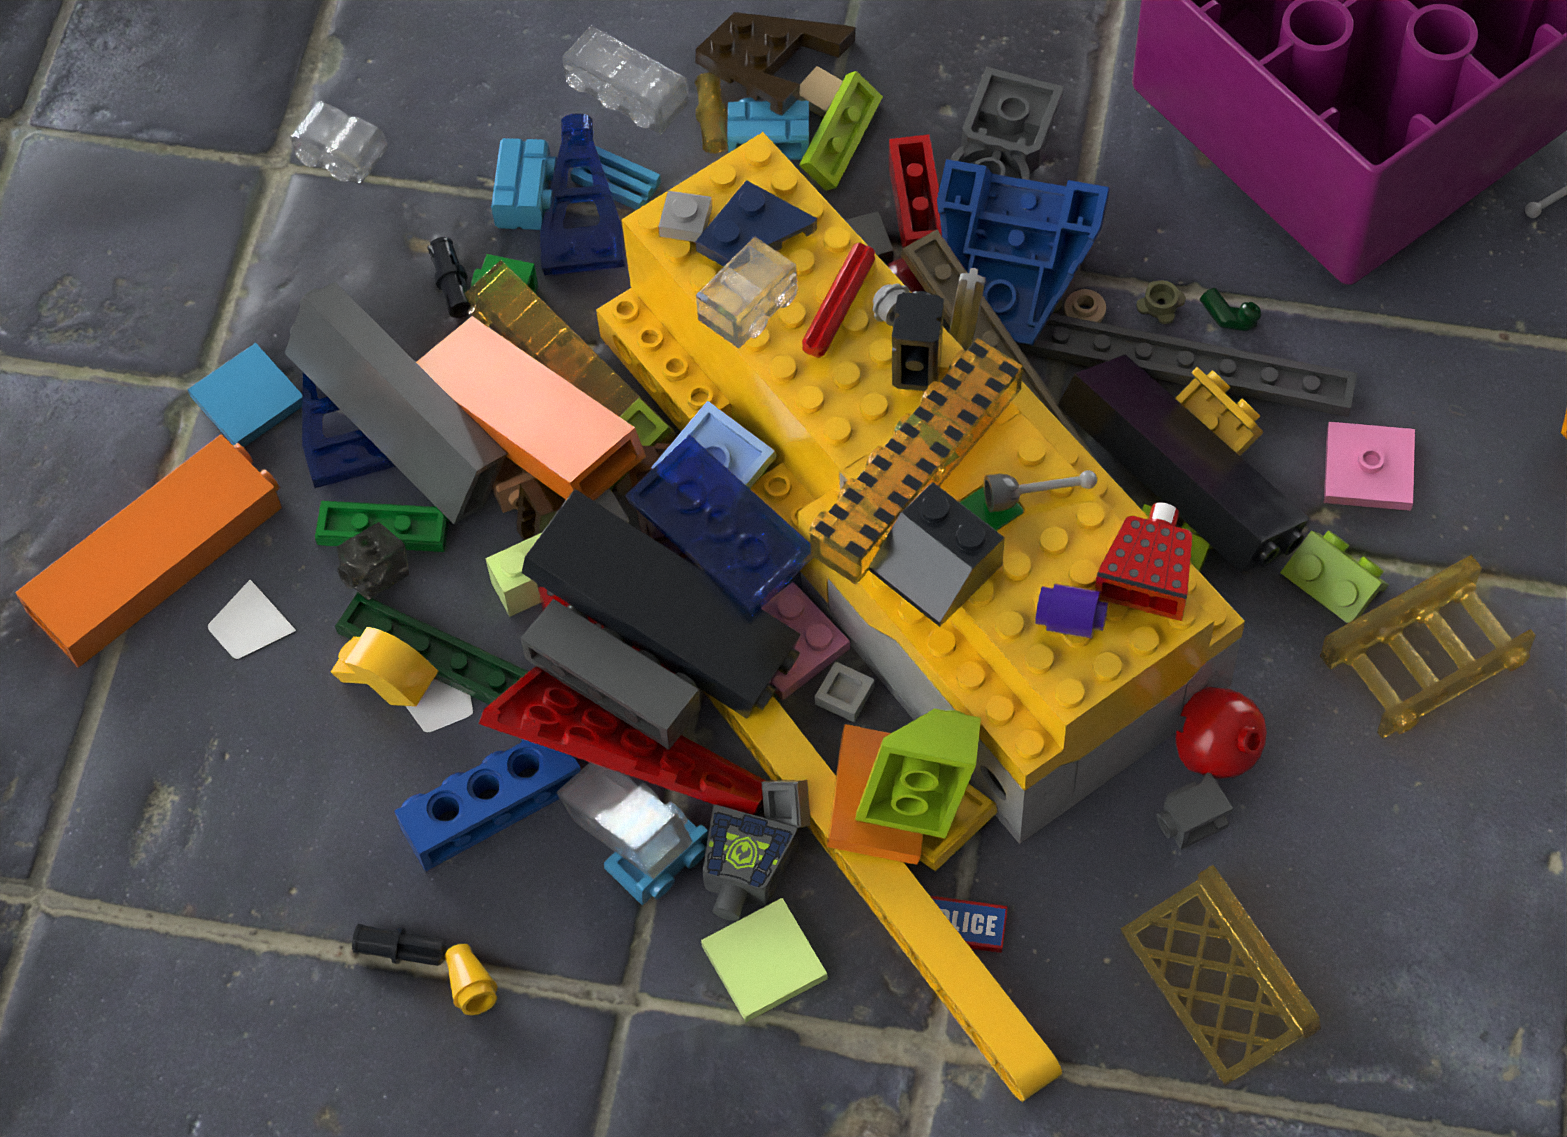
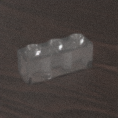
[562,25,689,135]
[556,762,693,879]

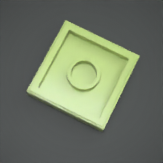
[701,898,828,1022]

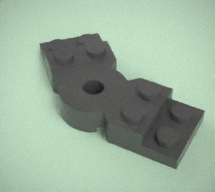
[950,67,1064,180]

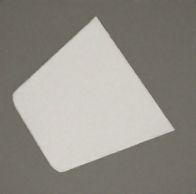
[208,580,296,659]
[406,679,473,732]

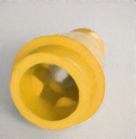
[444,944,498,1015]

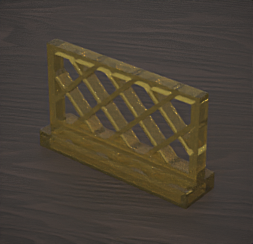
[1120,865,1321,1086]

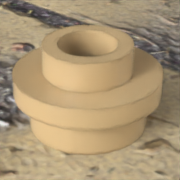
[1064,289,1106,323]

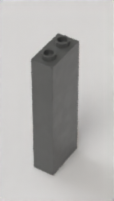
[285,282,507,524]

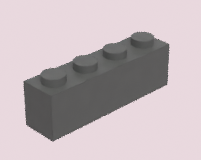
[521,599,701,750]

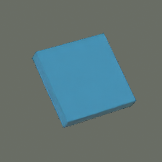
[187,343,306,447]

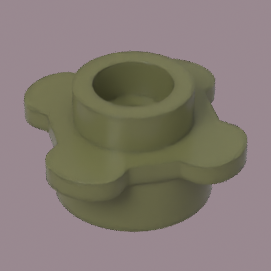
[1136,280,1186,324]

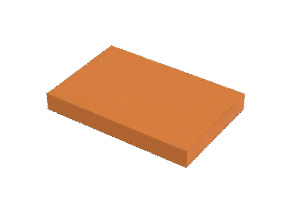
[827,724,923,865]

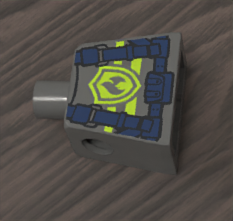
[703,804,799,921]

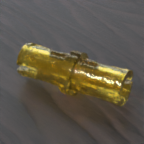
[695,72,728,154]

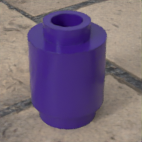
[1035,584,1108,639]

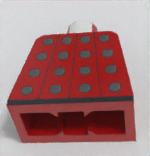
[1095,503,1193,621]

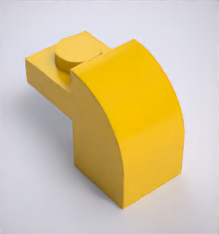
[331,627,438,707]

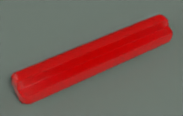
[802,242,875,358]

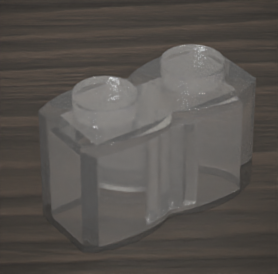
[290,102,388,183]

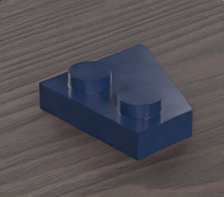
[696,180,817,271]

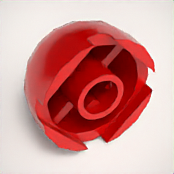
[1176,687,1267,779]

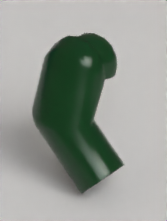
[1200,288,1262,332]

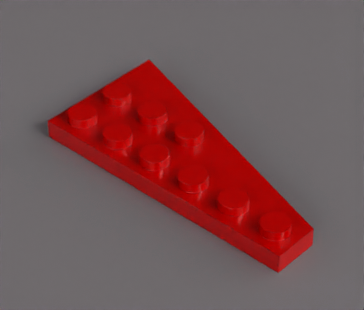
[479,666,766,815]

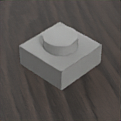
[658,191,712,242]
[815,661,875,723]

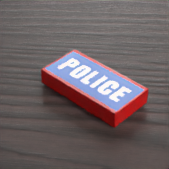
[930,896,1008,953]

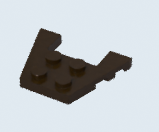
[695,12,856,115]

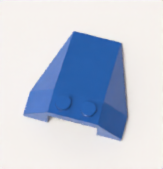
[937,159,1110,346]

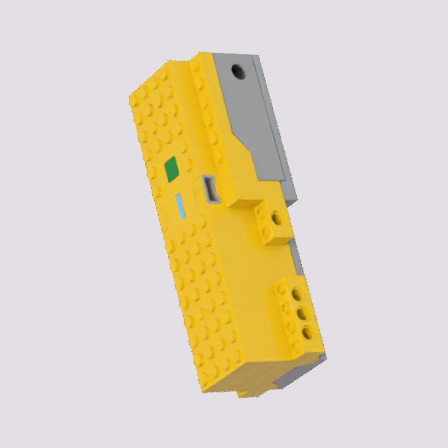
[596,132,1245,844]

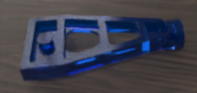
[540,113,625,275]
[302,372,396,489]

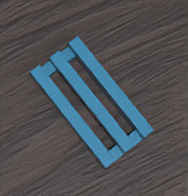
[570,144,661,210]

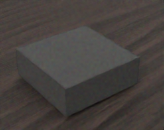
[762,780,811,827]

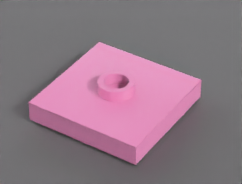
[1324,422,1415,511]

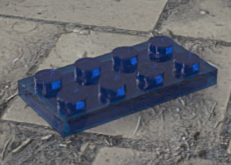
[626,435,817,616]

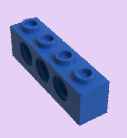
[394,739,584,872]

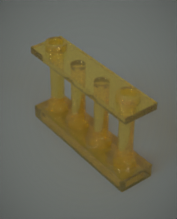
[1320,554,1536,739]

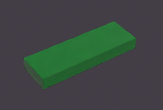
[315,501,449,552]

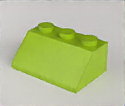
[855,708,981,838]

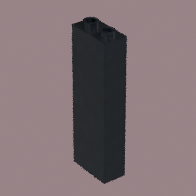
[1057,354,1310,573]
[521,489,801,719]

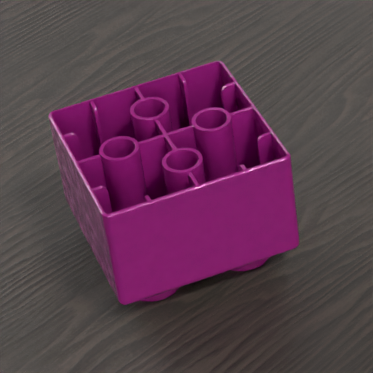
[1132,0,1567,285]

